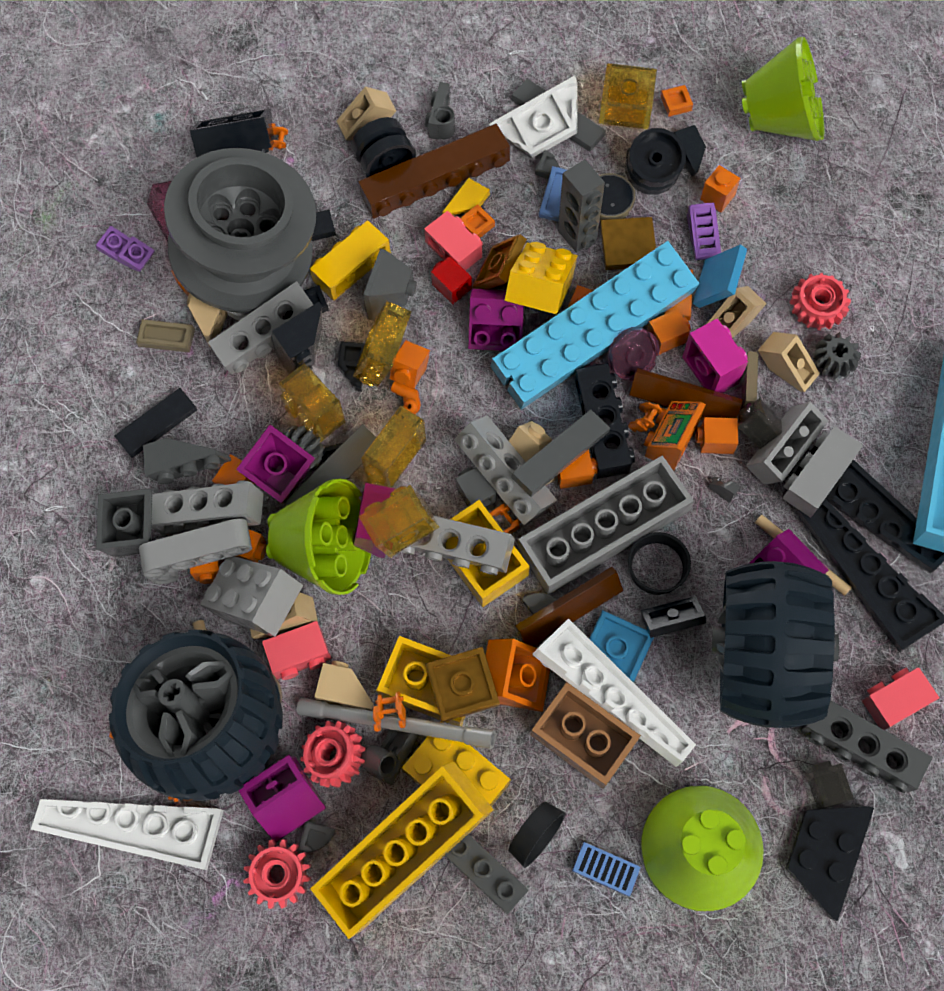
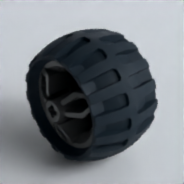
[712,561,839,728]
[109,630,283,801]

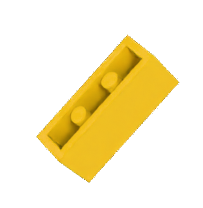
[310,220,391,301]

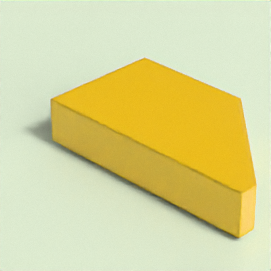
[442,178,490,215]

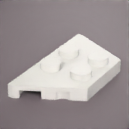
[489,76,577,158]

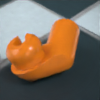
[391,381,421,414]

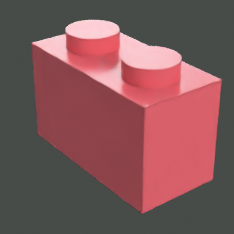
[424,210,483,270]
[262,621,332,680]
[862,667,940,730]

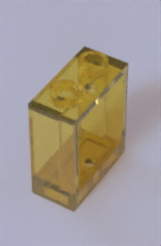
[353,301,412,387]
[361,406,426,488]

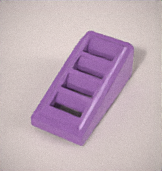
[686,203,721,260]

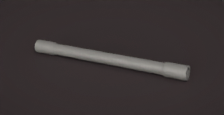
[297,698,496,749]

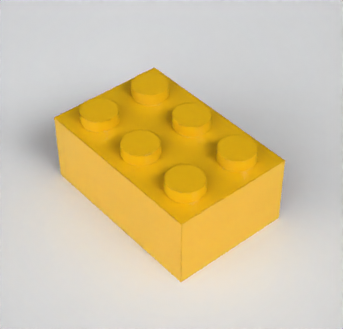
[505,242,578,314]
[446,500,530,607]
[376,636,465,726]
[402,721,511,807]

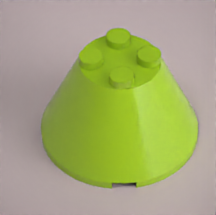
[742,36,825,141]
[266,479,371,595]
[641,786,764,911]

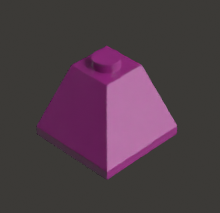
[236,424,316,503]

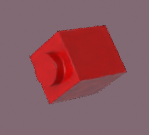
[431,256,472,305]

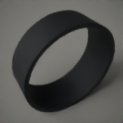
[628,532,691,595]
[509,801,566,868]

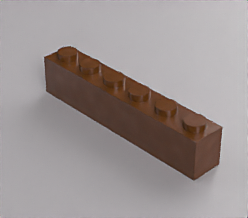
[358,123,510,219]

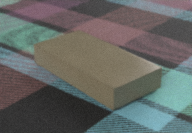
[136,319,195,353]
[741,351,758,412]

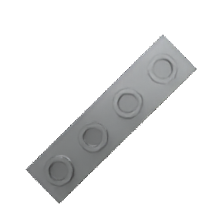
[208,281,313,375]
[454,415,557,525]
[152,480,264,535]
[390,508,515,575]

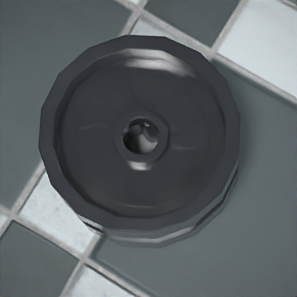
[350,117,416,178]
[625,128,686,195]

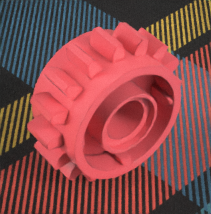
[790,273,851,330]
[300,721,366,788]
[243,839,312,909]

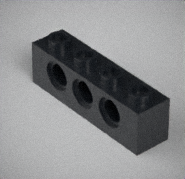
[574,364,635,479]

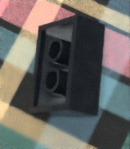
[189,108,274,158]
[272,302,322,378]

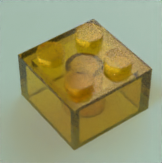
[599,63,657,129]
[279,363,346,442]
[359,485,440,558]

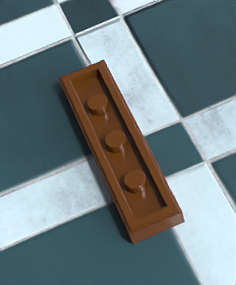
[629,368,743,418]
[515,566,623,647]

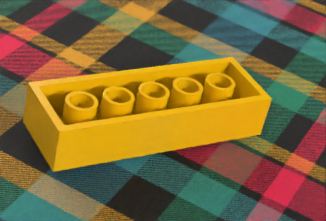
[310,761,494,939]

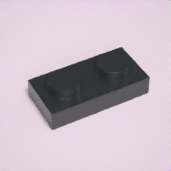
[641,596,706,638]

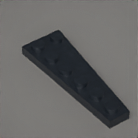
[788,446,944,573]
[796,499,944,652]

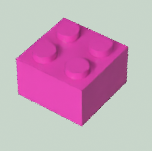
[682,318,748,393]

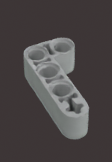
[139,519,252,584]

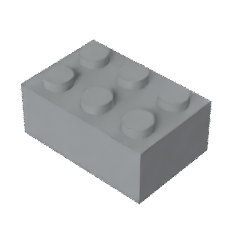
[200,556,303,637]

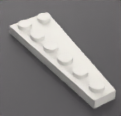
[532,619,696,767]
[31,799,224,870]

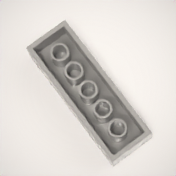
[518,455,694,595]

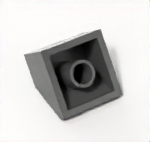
[96,488,152,557]

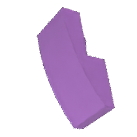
[96,226,155,272]

